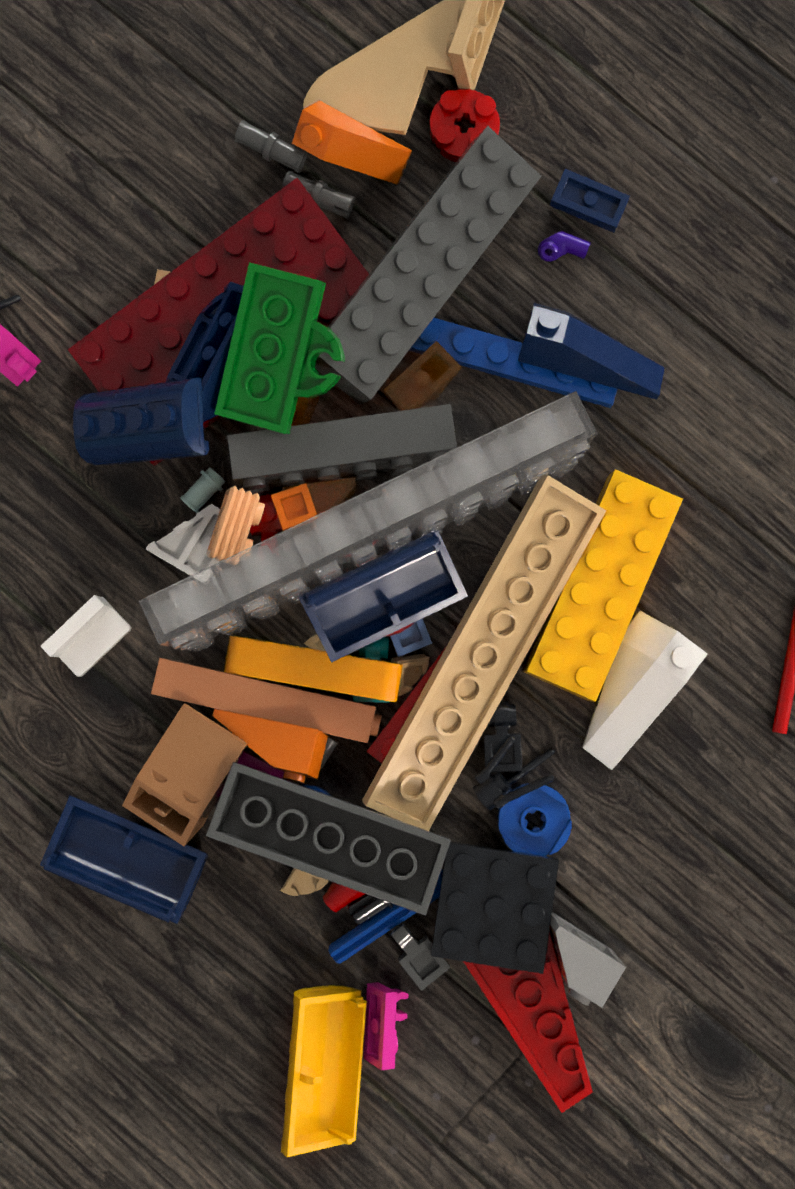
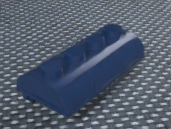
[73,377,209,465]
[298,529,468,663]
[40,795,208,924]

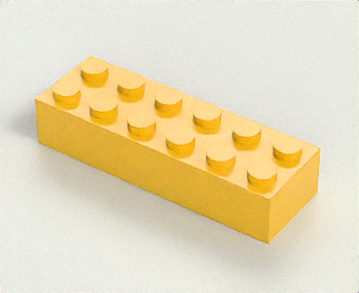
[523,469,683,702]

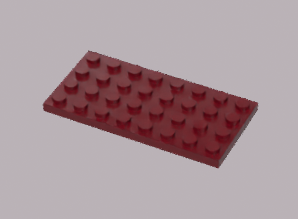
[68,178,369,466]

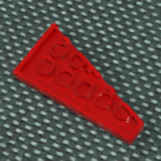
[463,932,593,1113]

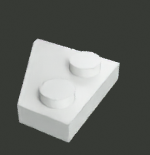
[146,504,222,585]

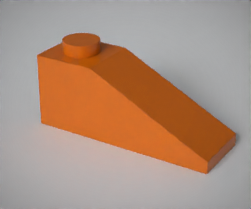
[292,100,412,184]
[212,709,328,783]

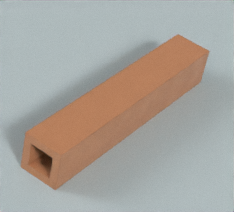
[151,658,382,743]

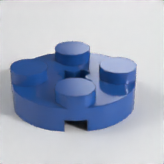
[497,783,572,856]

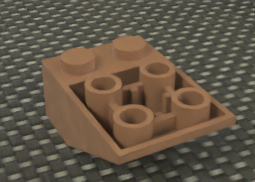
[122,703,248,846]

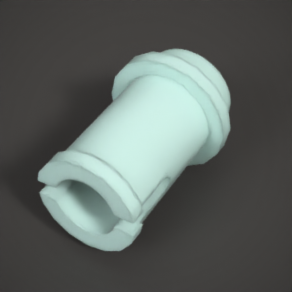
[180,467,226,513]

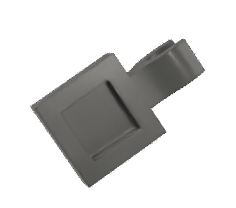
[391,922,451,991]

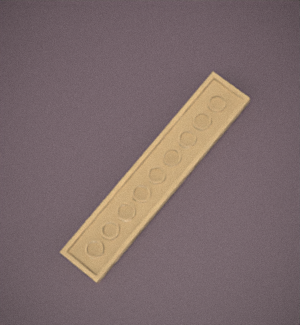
[362,474,606,831]

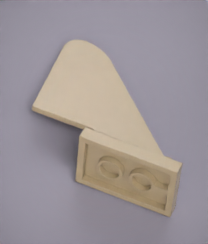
[303,0,505,135]

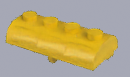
[281,985,367,1157]

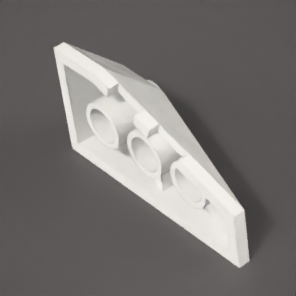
[582,611,707,770]

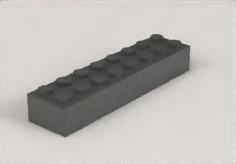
[315,126,541,405]

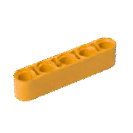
[224,636,403,702]

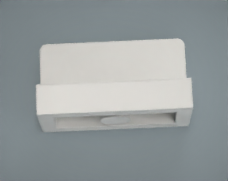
[41,595,131,677]

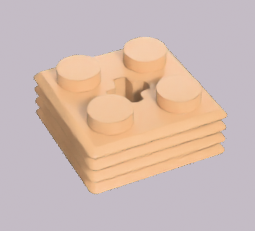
[206,485,265,566]

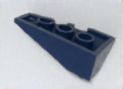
[518,303,665,400]

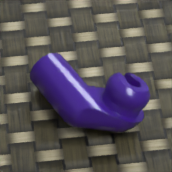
[538,231,591,262]

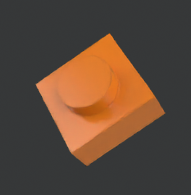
[271,483,319,532]

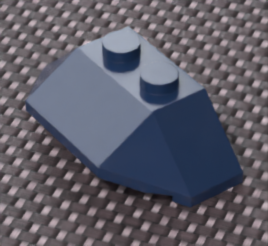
[166,281,244,422]

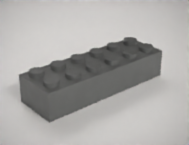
[227,404,457,495]
[206,762,451,916]

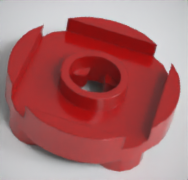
[429,89,500,162]

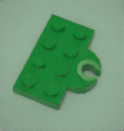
[214,262,345,434]

